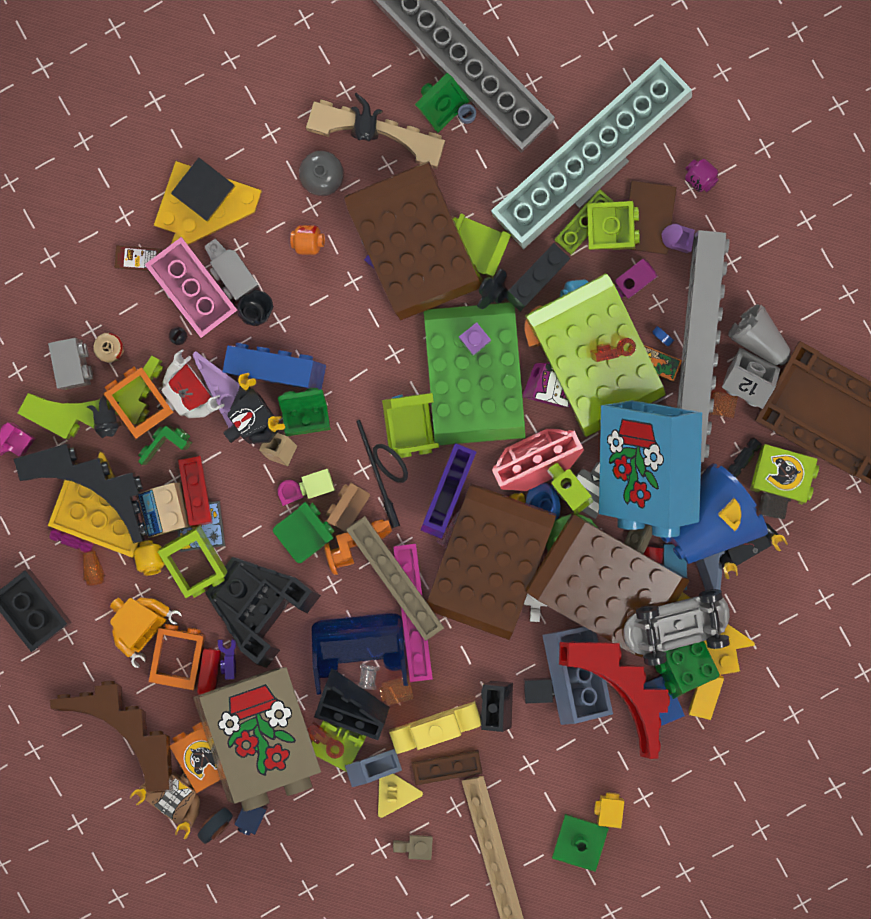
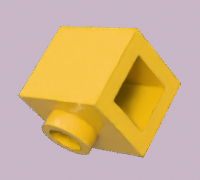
[594,792,624,828]

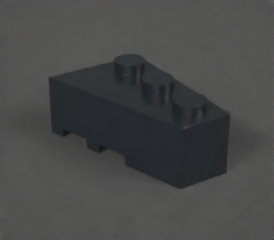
[314,668,390,740]

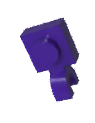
[218,639,237,679]

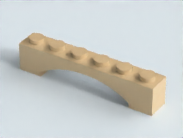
[306,100,445,169]

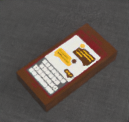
[114,245,162,271]

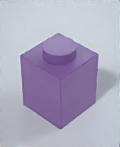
[459,323,491,356]

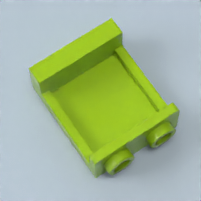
[382,393,439,458]

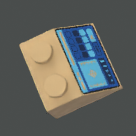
[137,483,190,538]

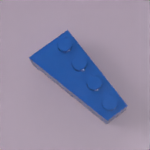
[222,343,326,390]

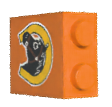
[170,722,220,793]

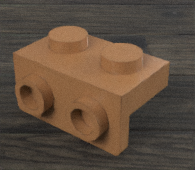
[326,483,370,532]

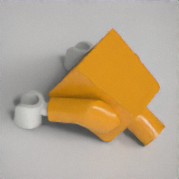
[110,597,182,668]

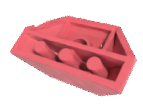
[492,429,584,491]

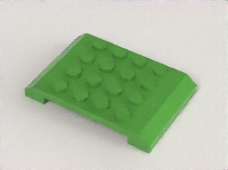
[424,303,525,445]

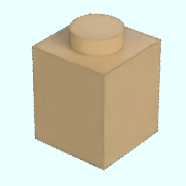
[259,433,297,466]

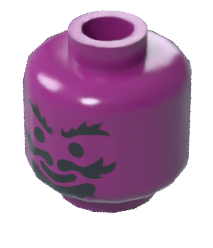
[685,159,719,193]

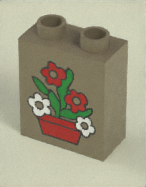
[193,667,321,811]

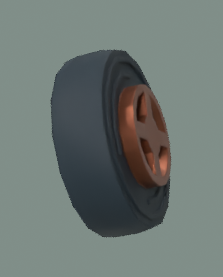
[197,807,233,844]

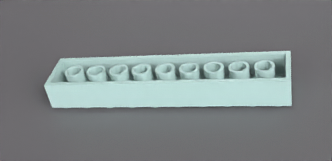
[491,58,692,249]

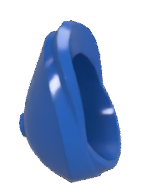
[526,483,561,520]

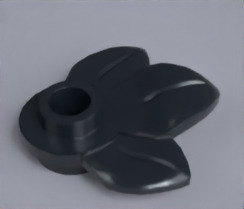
[477,269,508,309]

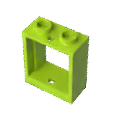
[158,526,228,598]

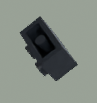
[480,681,513,732]

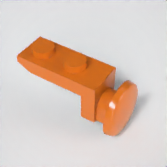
[324,520,392,575]

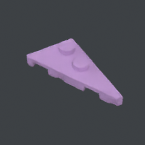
[193,351,240,427]

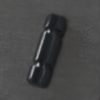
[727,438,762,478]

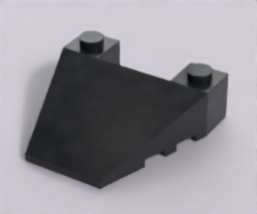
[205,557,321,668]

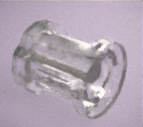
[357,664,380,690]

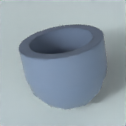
[458,104,476,124]

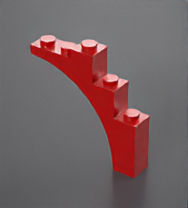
[559,642,670,759]

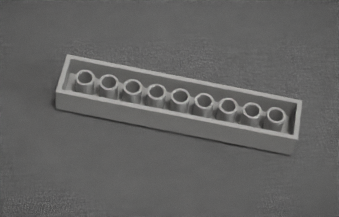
[372,0,555,153]
[677,230,729,462]

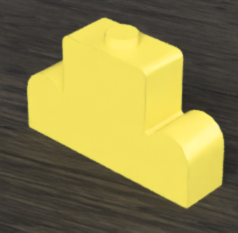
[389,701,481,754]

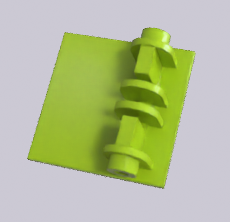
[312,721,366,772]

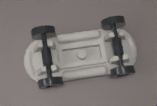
[623,589,730,666]

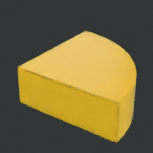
[718,498,741,531]

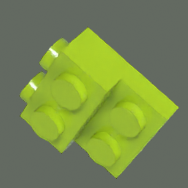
[587,201,640,250]

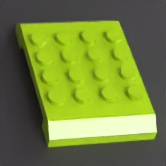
[525,273,666,437]

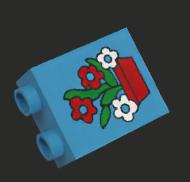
[599,400,702,537]

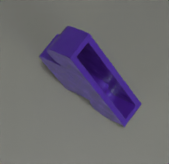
[420,443,476,539]

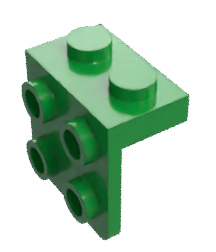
[278,388,331,436]
[138,426,193,465]
[273,502,335,563]
[655,641,719,699]

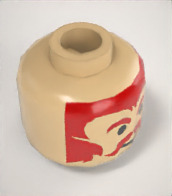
[93,333,125,363]

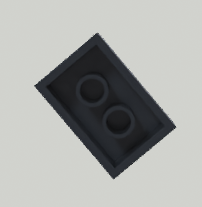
[0,569,72,652]

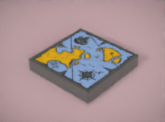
[177,501,226,552]

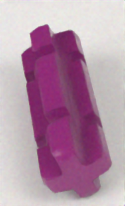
[49,528,94,553]

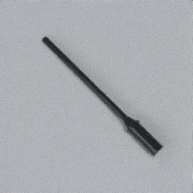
[356,420,400,528]

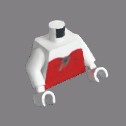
[157,349,225,418]

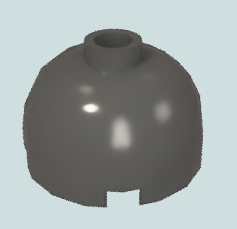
[299,151,344,196]

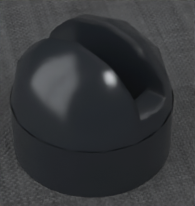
[169,327,188,345]

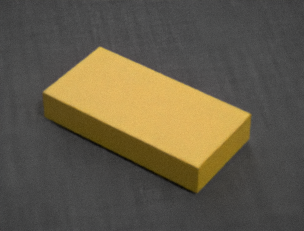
[688,675,724,720]

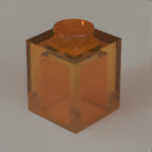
[709,392,738,419]
[379,675,414,706]

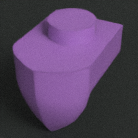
[661,224,695,253]

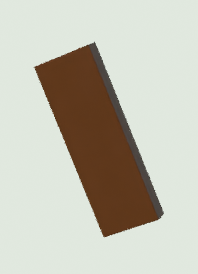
[412,750,483,786]

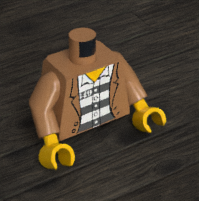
[130,771,200,839]

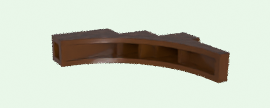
[50,681,173,793]

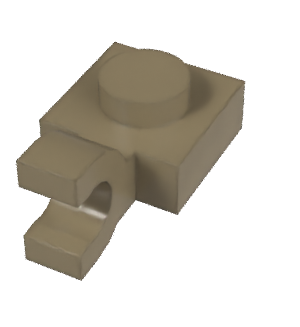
[393,835,433,860]

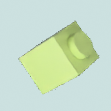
[299,469,335,499]

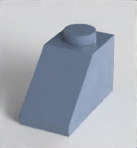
[345,749,402,787]

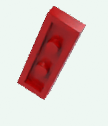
[178,456,213,528]

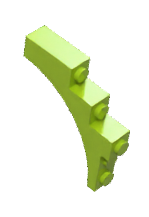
[18,356,163,439]

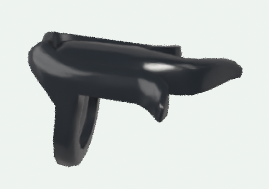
[351,93,383,141]
[87,395,122,438]

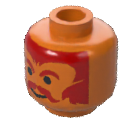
[290,225,325,255]

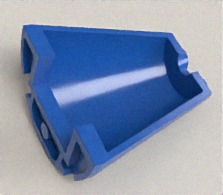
[661,463,768,564]

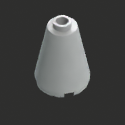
[728,304,791,366]

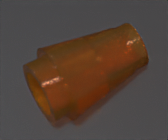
[83,551,106,586]

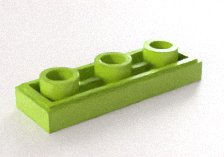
[554,189,614,255]

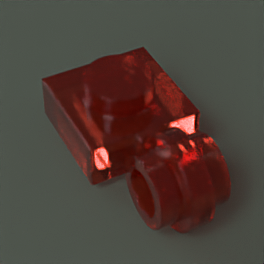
[590,338,636,362]
[307,721,344,759]

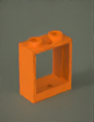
[103,366,174,439]
[149,624,206,690]

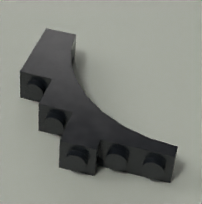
[14,444,147,544]

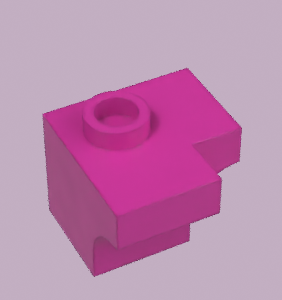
[0,422,36,457]

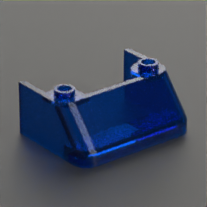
[311,613,408,695]

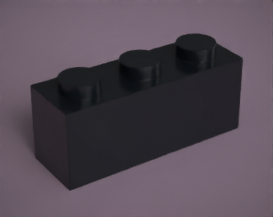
[504,243,571,312]

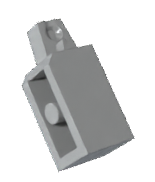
[205,239,259,302]

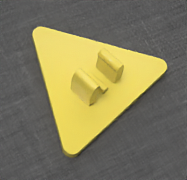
[378,774,423,818]

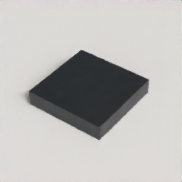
[171,157,235,222]

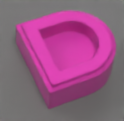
[278,480,304,506]

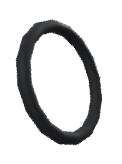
[373,444,408,483]

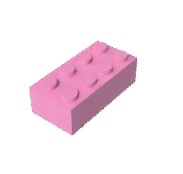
[145,237,237,338]

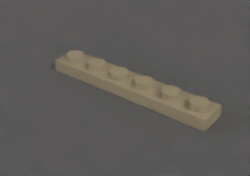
[346,516,444,641]

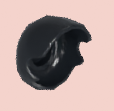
[237,290,274,326]

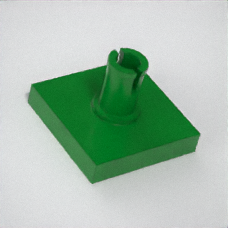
[415,73,470,133]
[552,814,609,872]

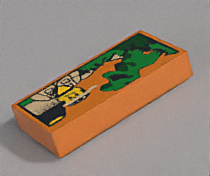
[644,345,682,382]

